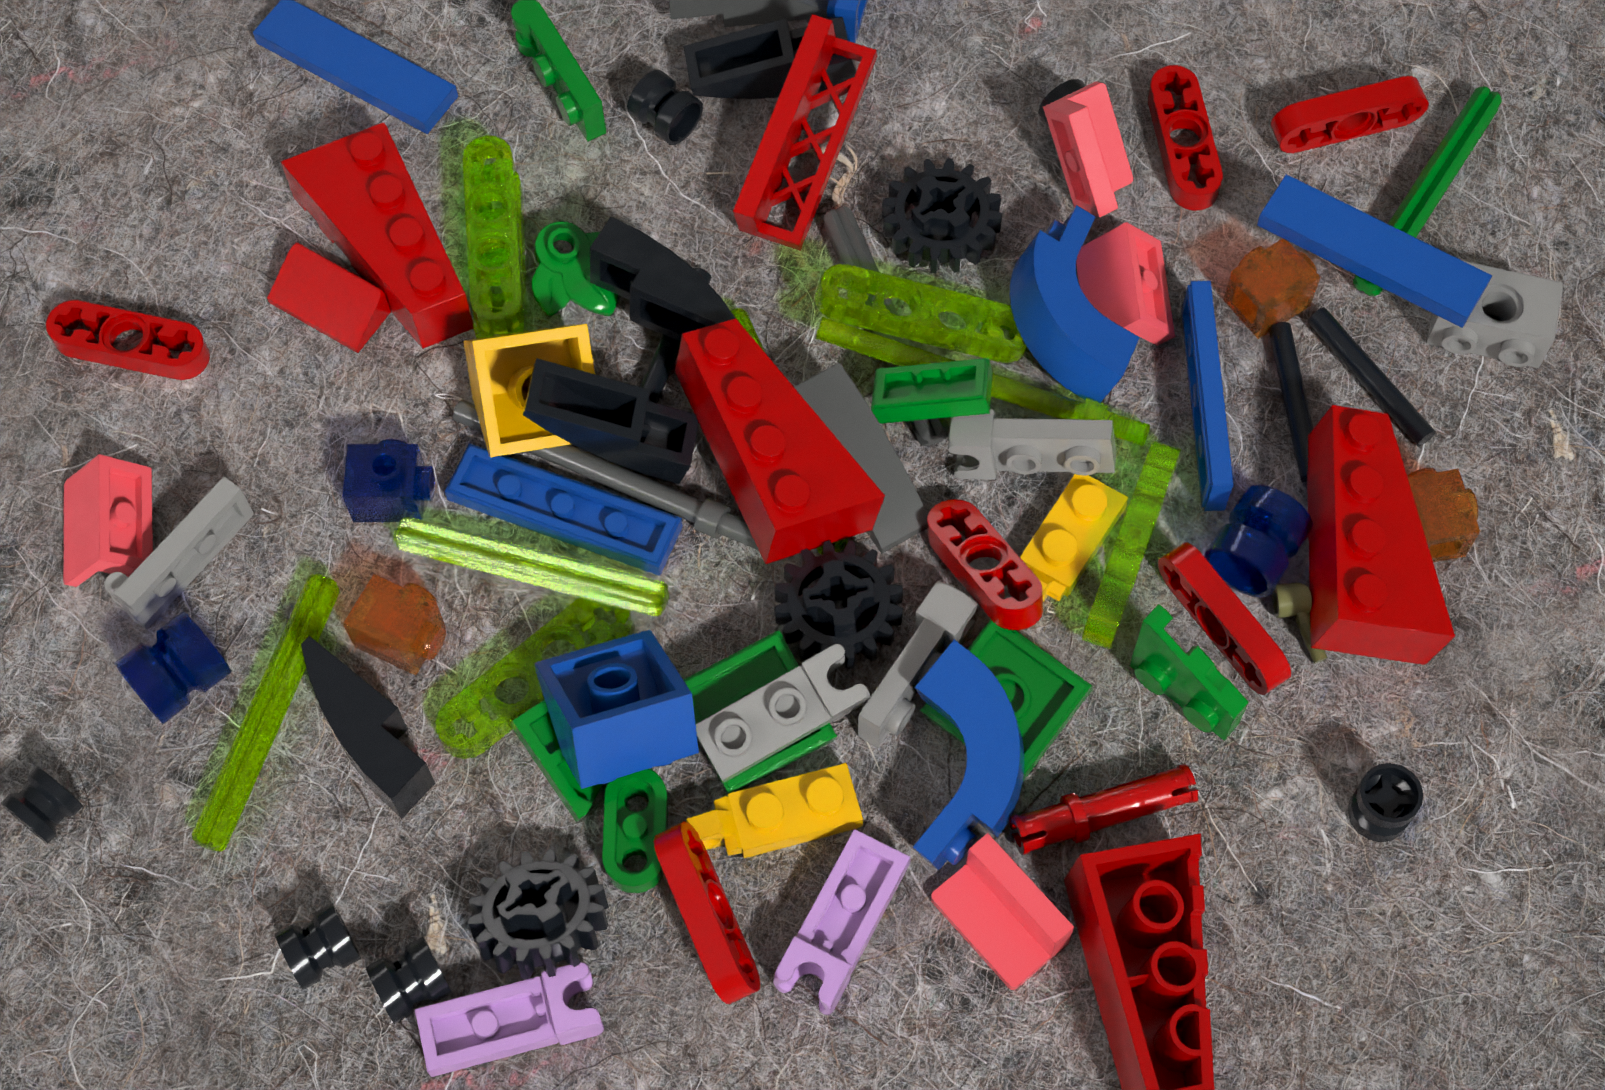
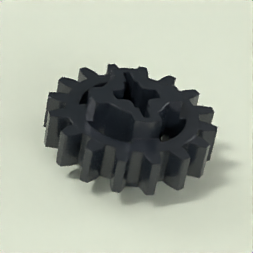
[882,158,1002,274]
[774,540,903,669]
[468,849,609,979]

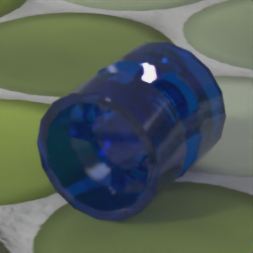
[1204,485,1313,597]
[114,611,232,725]

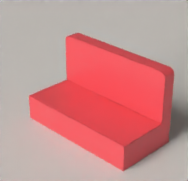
[1043,81,1133,217]
[1076,222,1175,346]
[63,454,153,587]
[931,833,1074,990]

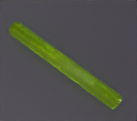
[393,517,670,617]
[192,574,340,852]

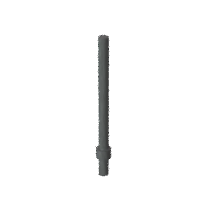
[453,400,759,551]

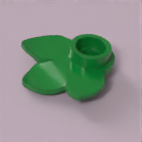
[531,221,618,317]

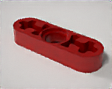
[1147,65,1223,211]
[1270,76,1429,153]
[46,300,210,380]
[927,499,1043,630]
[1158,542,1291,695]
[654,821,761,1005]

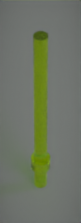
[815,317,1150,446]

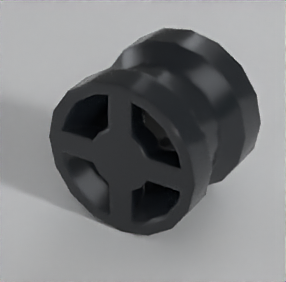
[1,766,83,844]

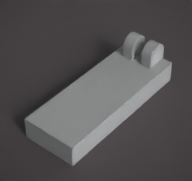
[104,476,254,630]

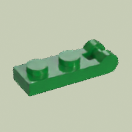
[511,0,607,142]

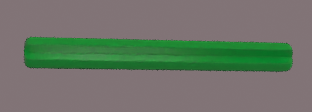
[1353,86,1502,297]

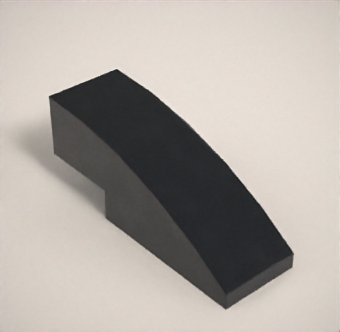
[683,17,857,99]
[590,217,735,342]
[523,358,699,484]
[301,636,435,819]

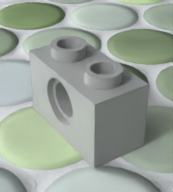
[1426,261,1563,368]

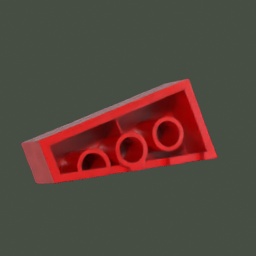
[280,122,475,349]
[675,318,885,564]
[1307,405,1455,665]
[1064,833,1214,1090]

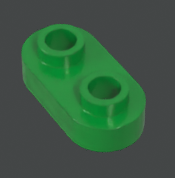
[602,769,668,893]

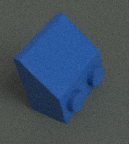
[535,629,699,789]

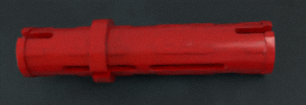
[1009,764,1198,855]

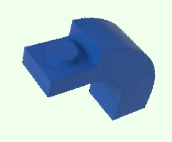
[1010,205,1140,407]
[913,639,1025,871]

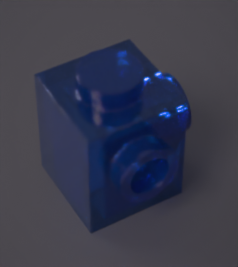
[342,439,435,522]

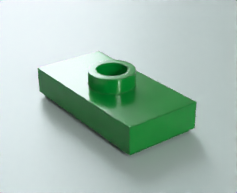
[871,358,993,424]

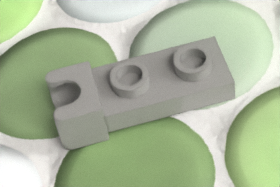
[948,409,1116,480]
[858,581,978,748]
[696,644,871,783]

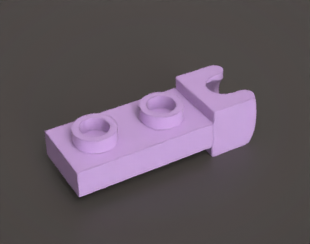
[773,829,910,1015]
[415,962,604,1077]

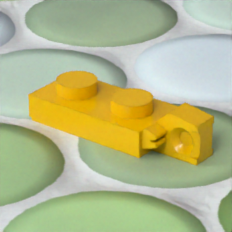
[1020,474,1129,602]
[686,763,863,858]

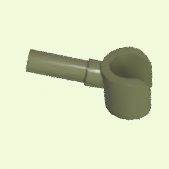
[1272,582,1328,664]

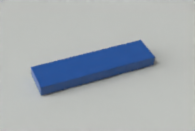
[253,0,458,134]
[1257,174,1492,328]
[1181,281,1234,511]
[444,443,683,576]

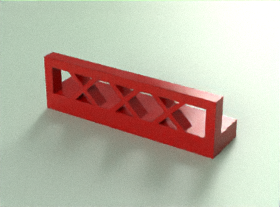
[733,14,877,251]

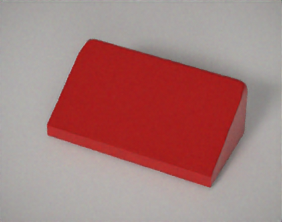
[267,242,391,353]

